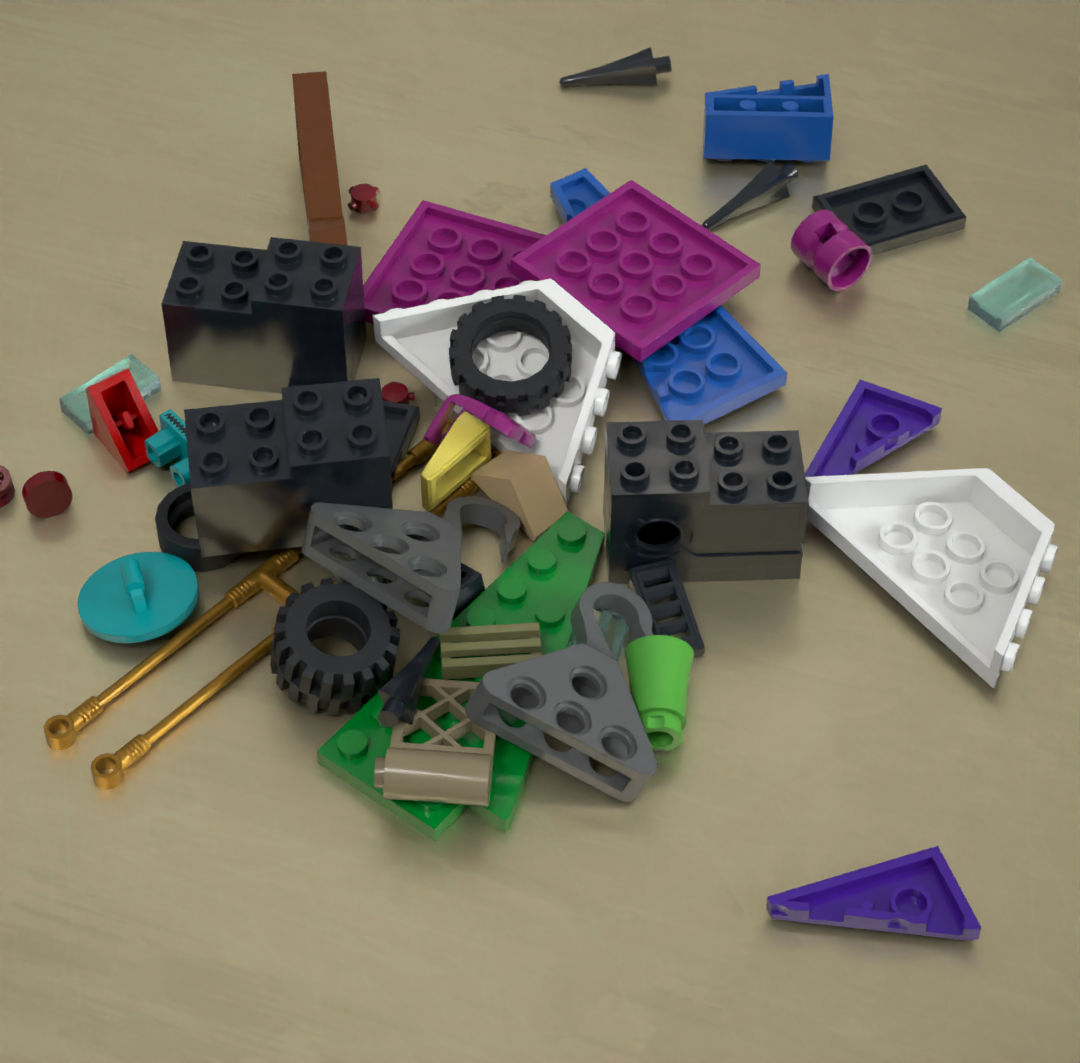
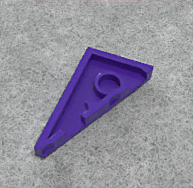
[805,379,942,477]
[766,846,981,941]

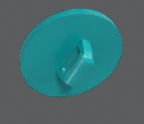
[77,552,199,643]

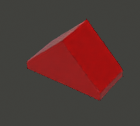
[85,368,158,472]

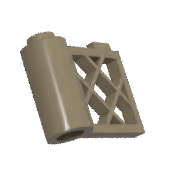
[374,678,500,807]

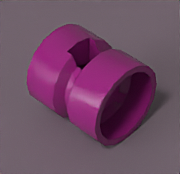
[791,209,873,291]

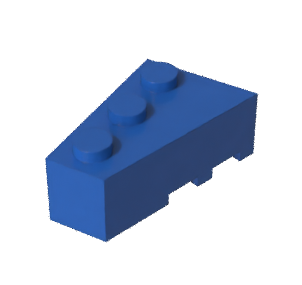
[703,74,833,163]

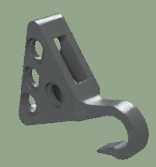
[301,496,520,633]
[465,582,658,802]

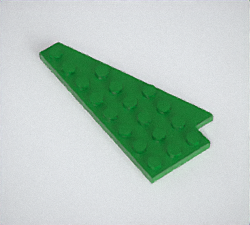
[317,511,605,841]

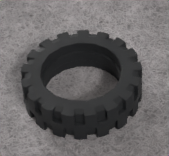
[449,295,572,416]

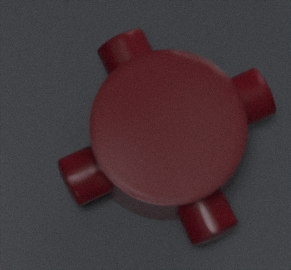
[348,184,380,213]
[381,381,415,405]

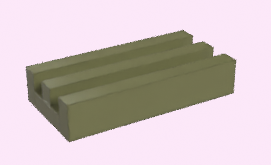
[440,622,542,680]

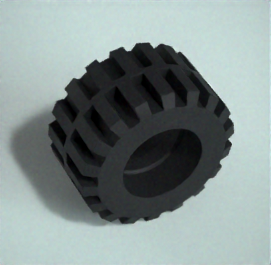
[270,578,400,716]

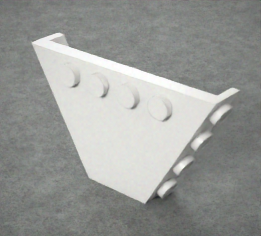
[373,278,621,506]
[805,468,1058,689]

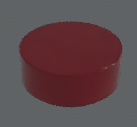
[22,471,73,518]

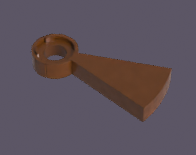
[292,71,347,245]

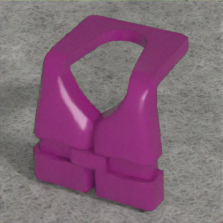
[423,394,536,449]

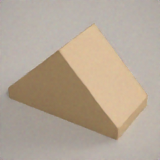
[471,450,569,542]

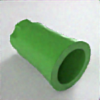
[625,635,694,751]

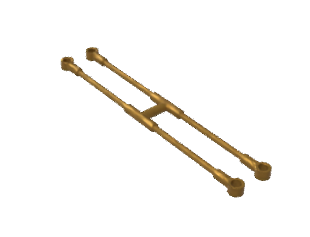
[44,418,502,790]

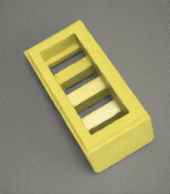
[420,412,491,511]

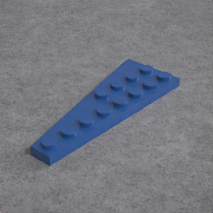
[550,168,787,425]

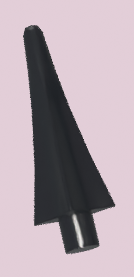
[559,47,672,87]
[702,161,799,230]
[378,637,440,728]

